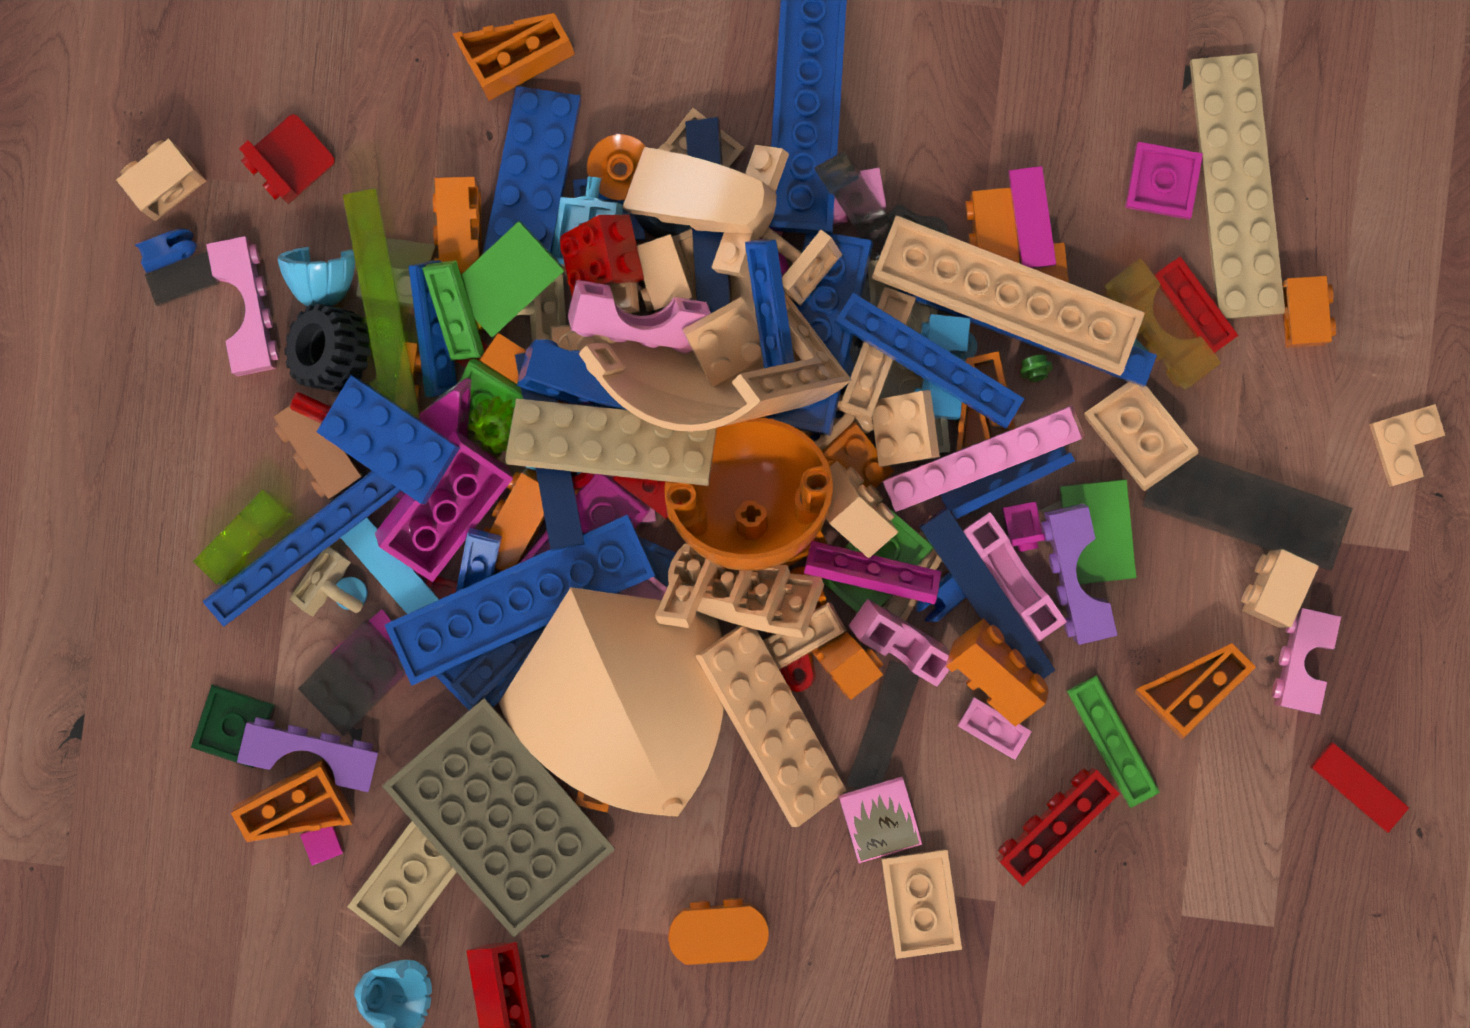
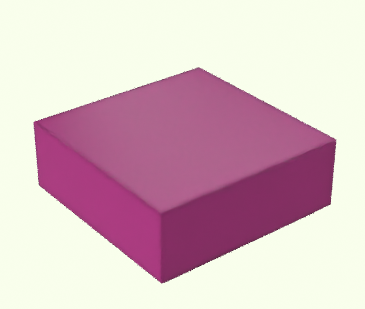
[300,826,344,866]

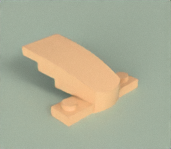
[622,145,789,278]
[655,543,824,638]

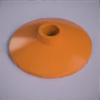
[587,134,646,201]

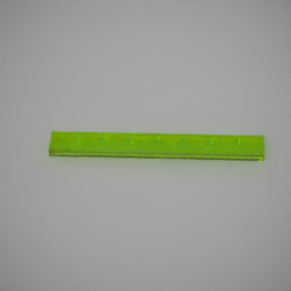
[343,188,421,420]

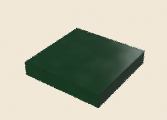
[191,684,276,768]

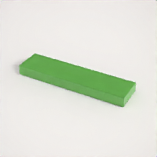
[1066,675,1160,808]

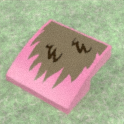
[838,777,922,863]

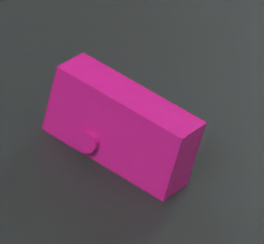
[375,430,513,582]

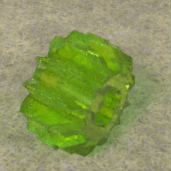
[468,395,514,454]

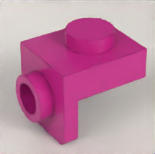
[1002,502,1045,552]

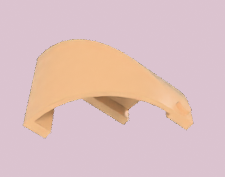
[579,268,852,432]
[499,588,724,817]

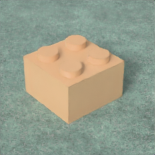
[116,138,206,221]
[637,234,693,313]
[815,461,898,558]
[1241,549,1319,628]

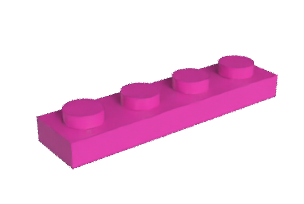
[804,541,941,604]

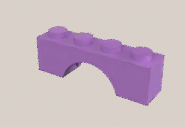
[1041,503,1118,645]
[237,717,379,792]

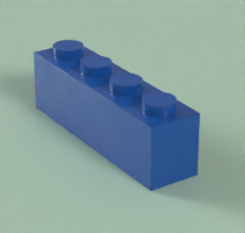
[517,339,627,410]

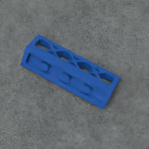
[940,446,1075,520]

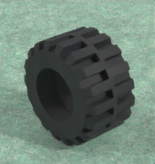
[284,304,371,392]

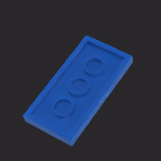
[317,375,461,505]

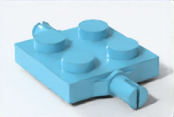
[552,176,623,265]

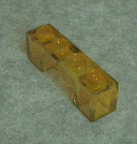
[1105,258,1221,390]

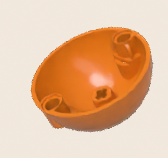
[665,417,833,571]

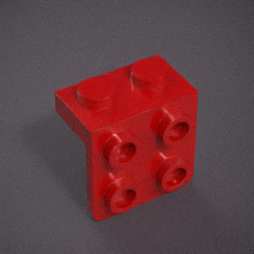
[238,114,335,204]
[560,215,644,297]

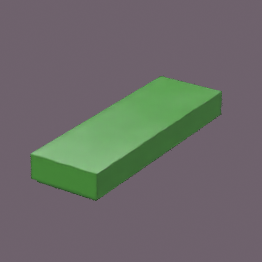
[422,260,485,361]

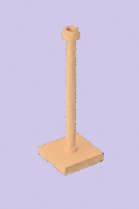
[658,143,842,306]

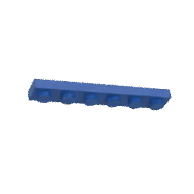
[834,293,1024,429]

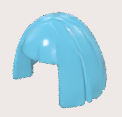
[278,247,356,307]
[354,960,432,1028]

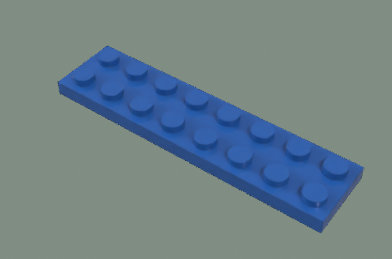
[769,0,847,235]
[384,514,656,686]

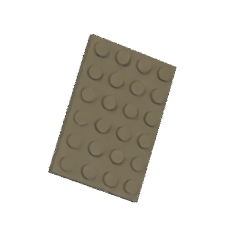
[382,698,615,937]

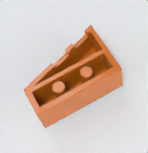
[433,177,483,274]

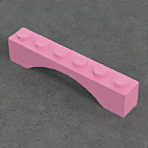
[883,405,1085,512]

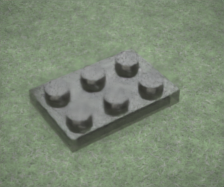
[298,620,406,736]

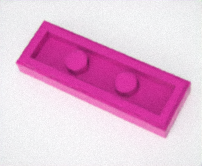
[1008,166,1056,269]

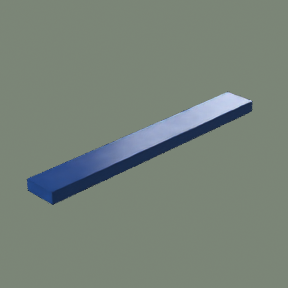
[203,470,401,627]

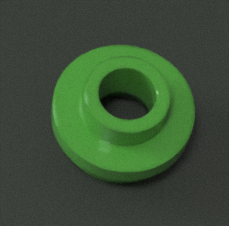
[1020,355,1053,382]

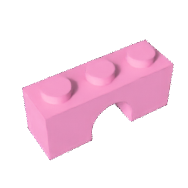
[849,599,950,687]
[1272,608,1341,715]

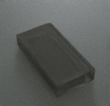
[145,252,220,306]

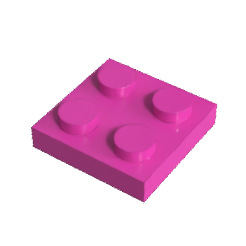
[1125,142,1203,220]

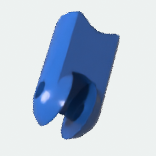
[135,228,197,273]
[916,572,966,623]

